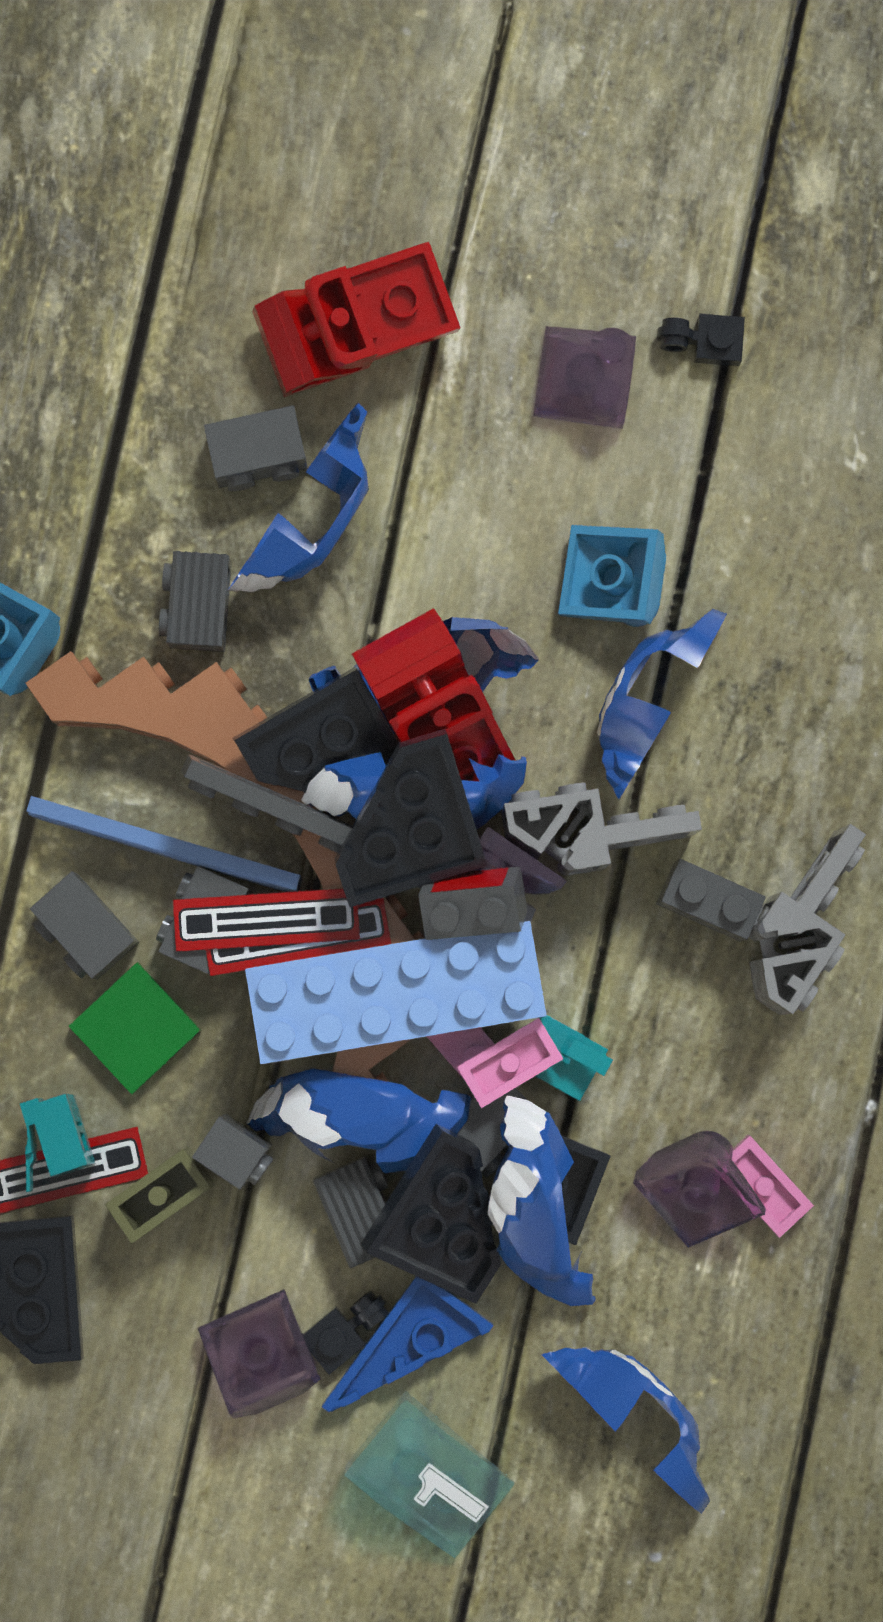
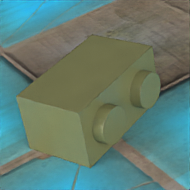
[105,1146,215,1244]

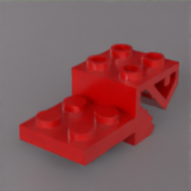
[252,241,461,397]
[352,608,516,781]

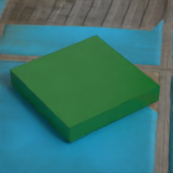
[69,962,202,1095]

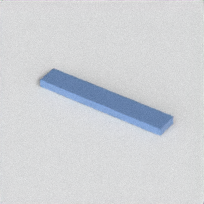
[26,796,303,892]

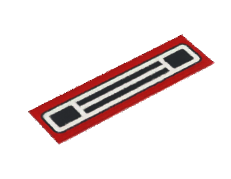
[173,889,360,952]
[206,897,391,976]
[0,1126,148,1213]

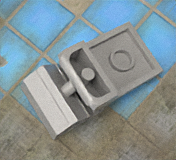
[501,783,702,876]
[749,824,866,1015]

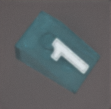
[344,1391,515,1558]

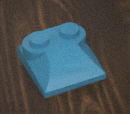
[558,525,666,627]
[0,583,60,696]

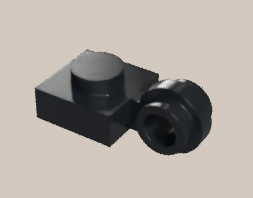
[657,313,745,366]
[299,1290,389,1375]

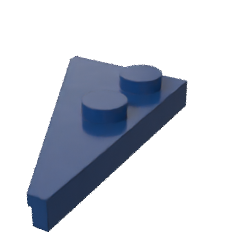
[322,1276,494,1412]

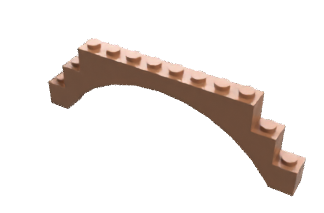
[25,651,425,1082]

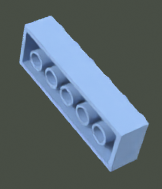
[245,921,547,1064]

